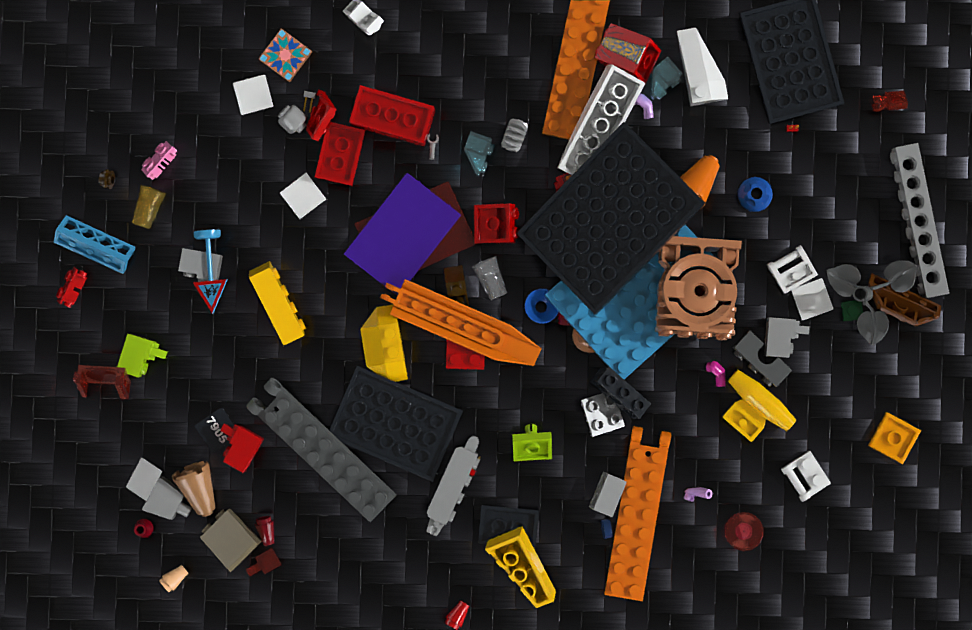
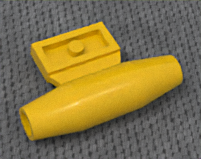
[722,370,796,442]

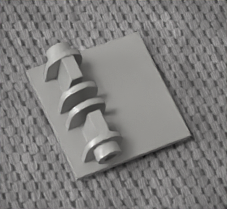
[581,393,625,437]

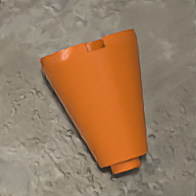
[680,155,720,209]

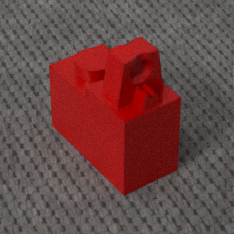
[220,423,264,473]

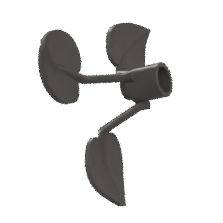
[827,261,917,345]

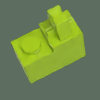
[117,334,168,377]

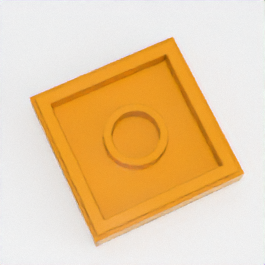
[868,412,921,464]

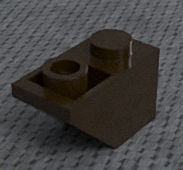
[444,265,469,307]

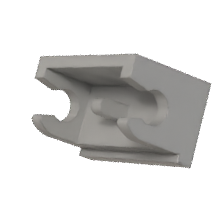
[589,472,627,517]

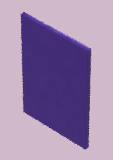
[344,173,461,296]

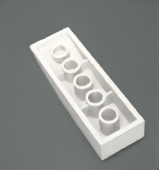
[557,65,645,175]

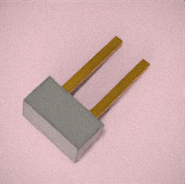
[303,91,316,112]

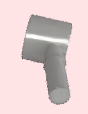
[427,134,439,160]

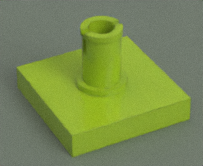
[512,424,552,461]

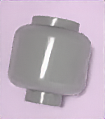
[278,105,306,134]

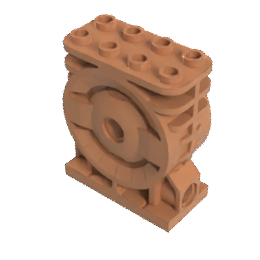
[655,236,742,340]

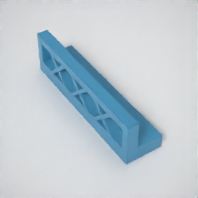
[54,215,135,274]

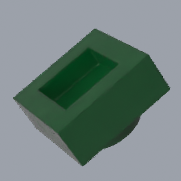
[841,301,863,321]

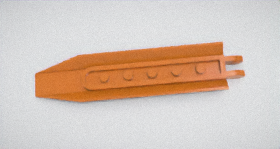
[380,279,542,366]

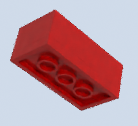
[349,85,435,147]

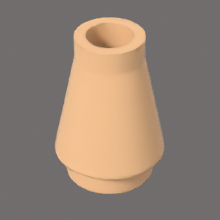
[159,565,189,592]

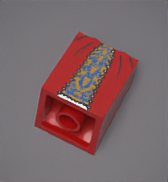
[594,23,662,84]

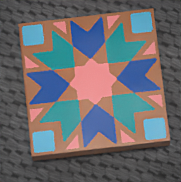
[259,29,312,82]

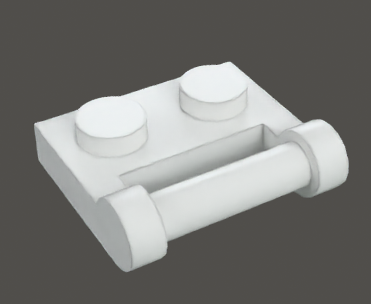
[767,245,818,294]
[781,451,831,502]

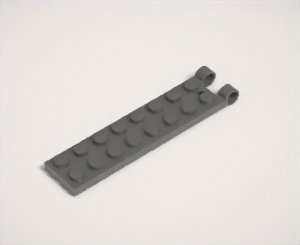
[246,378,397,522]

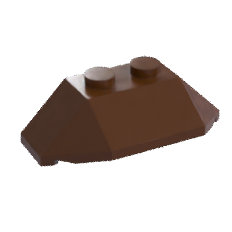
[868,273,941,326]

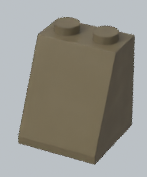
[200,509,262,572]

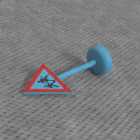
[193,230,228,314]

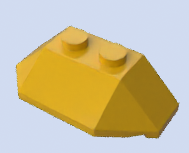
[360,304,408,382]

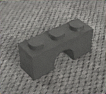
[732,331,792,387]

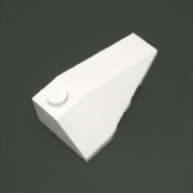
[677,28,728,106]

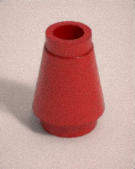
[444,601,470,630]

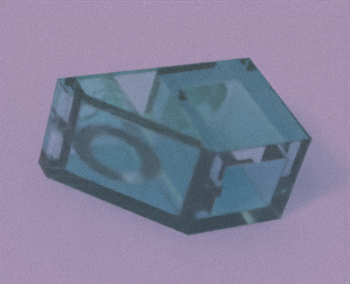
[650,57,683,101]
[464,131,494,177]

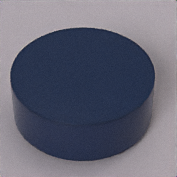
[601,519,612,539]

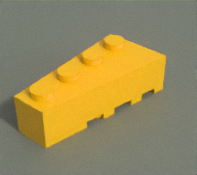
[249,261,306,345]
[485,526,556,608]

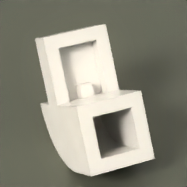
[343,0,384,35]

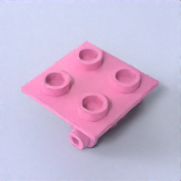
[141,141,177,180]

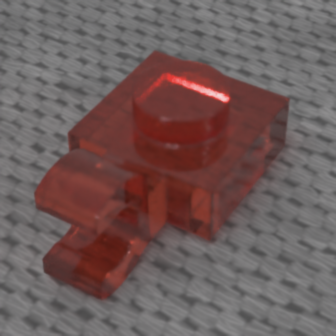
[872,91,908,112]
[246,548,281,576]

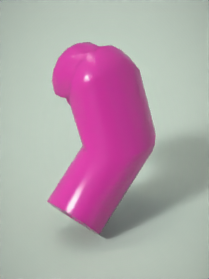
[706,361,726,387]

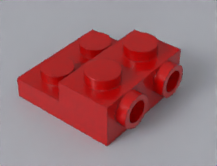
[474,203,519,244]

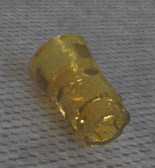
[132,185,166,229]

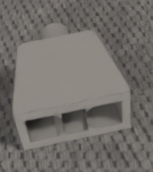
[142,476,192,520]

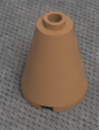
[172,461,216,517]

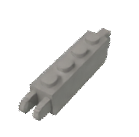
[427,436,480,536]

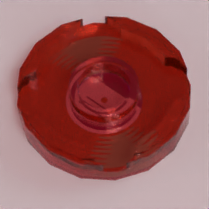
[725,512,764,551]

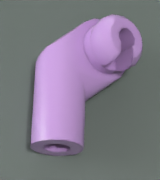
[634,93,654,119]
[684,487,712,502]

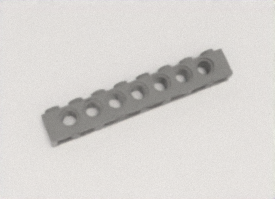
[890,143,949,298]

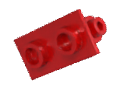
[56,267,87,308]

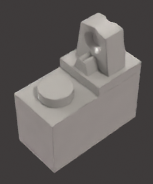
[178,248,223,282]
[764,317,809,358]

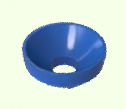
[737,177,773,212]
[525,289,559,324]

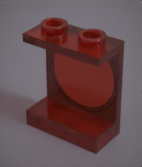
[74,365,131,400]

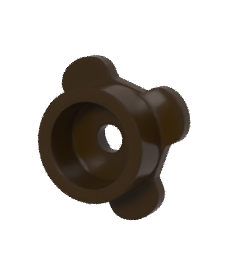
[99,169,115,189]

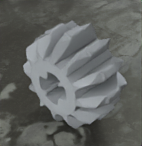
[501,118,528,152]

